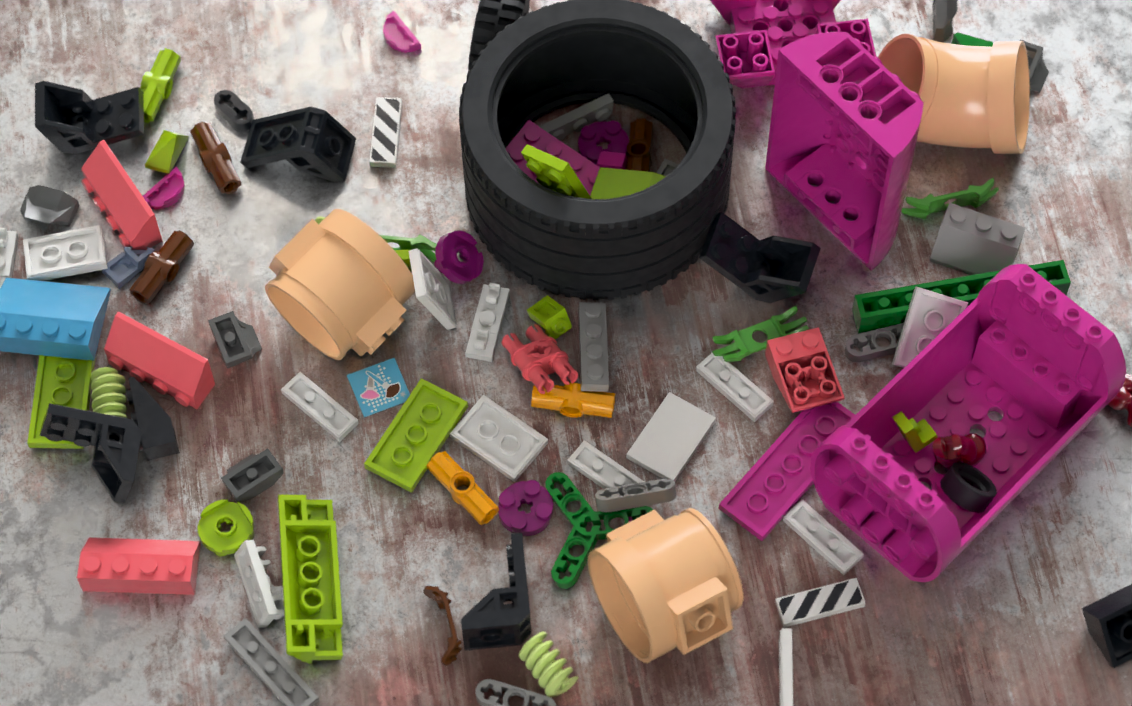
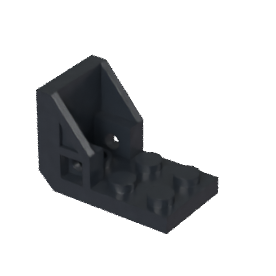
[35,81,144,154]
[240,106,356,183]
[699,212,821,303]
[40,403,142,503]
[461,533,531,651]

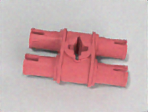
[501,324,578,394]

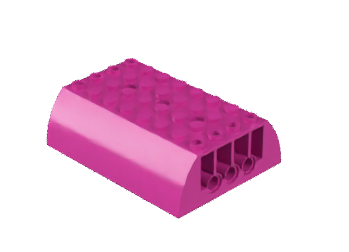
[765,32,923,271]

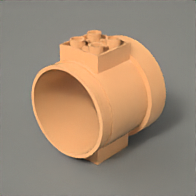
[265,209,415,360]
[588,508,743,663]

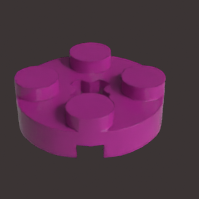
[578,121,629,165]
[434,230,484,284]
[498,480,553,536]

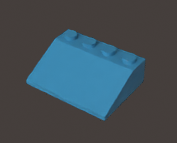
[0,278,111,361]

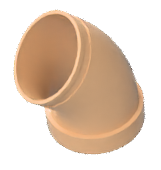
[878,34,1030,154]

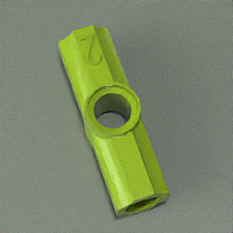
[140,48,181,123]

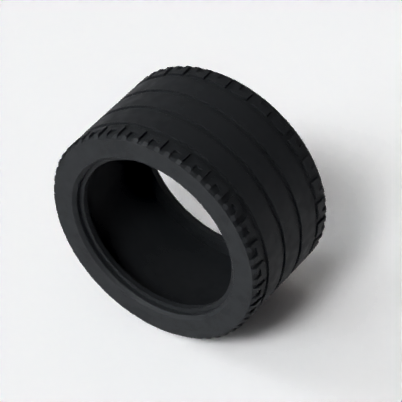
[459,0,736,300]

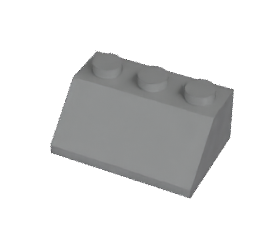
[930,203,1025,275]

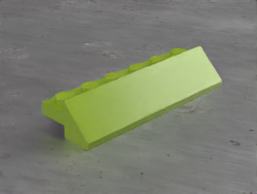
[278,495,343,664]

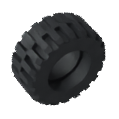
[468,0,530,71]

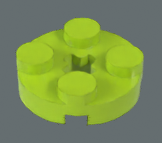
[197,500,254,557]

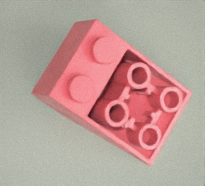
[765,327,845,413]

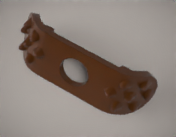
[423,586,463,666]

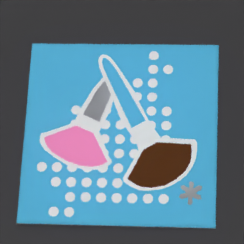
[347,358,410,417]

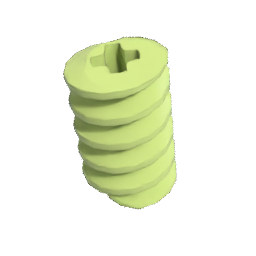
[90,367,127,418]
[519,631,578,697]

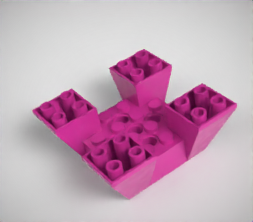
[710,0,877,89]

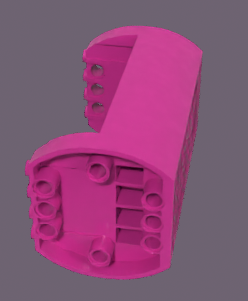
[810,264,1126,582]

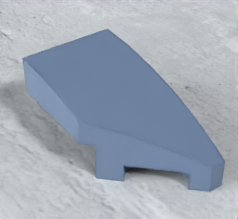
[102,247,155,289]

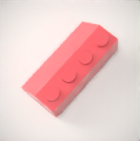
[81,140,163,250]
[104,311,215,409]
[77,537,201,595]

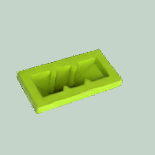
[145,130,189,174]

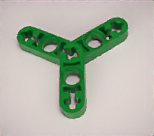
[545,472,653,589]

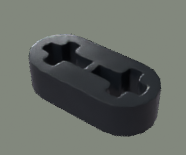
[214,90,254,131]

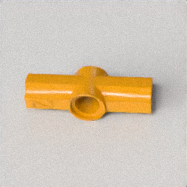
[531,382,616,418]
[427,451,499,525]

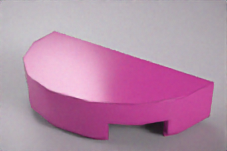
[383,10,422,52]
[143,167,185,210]

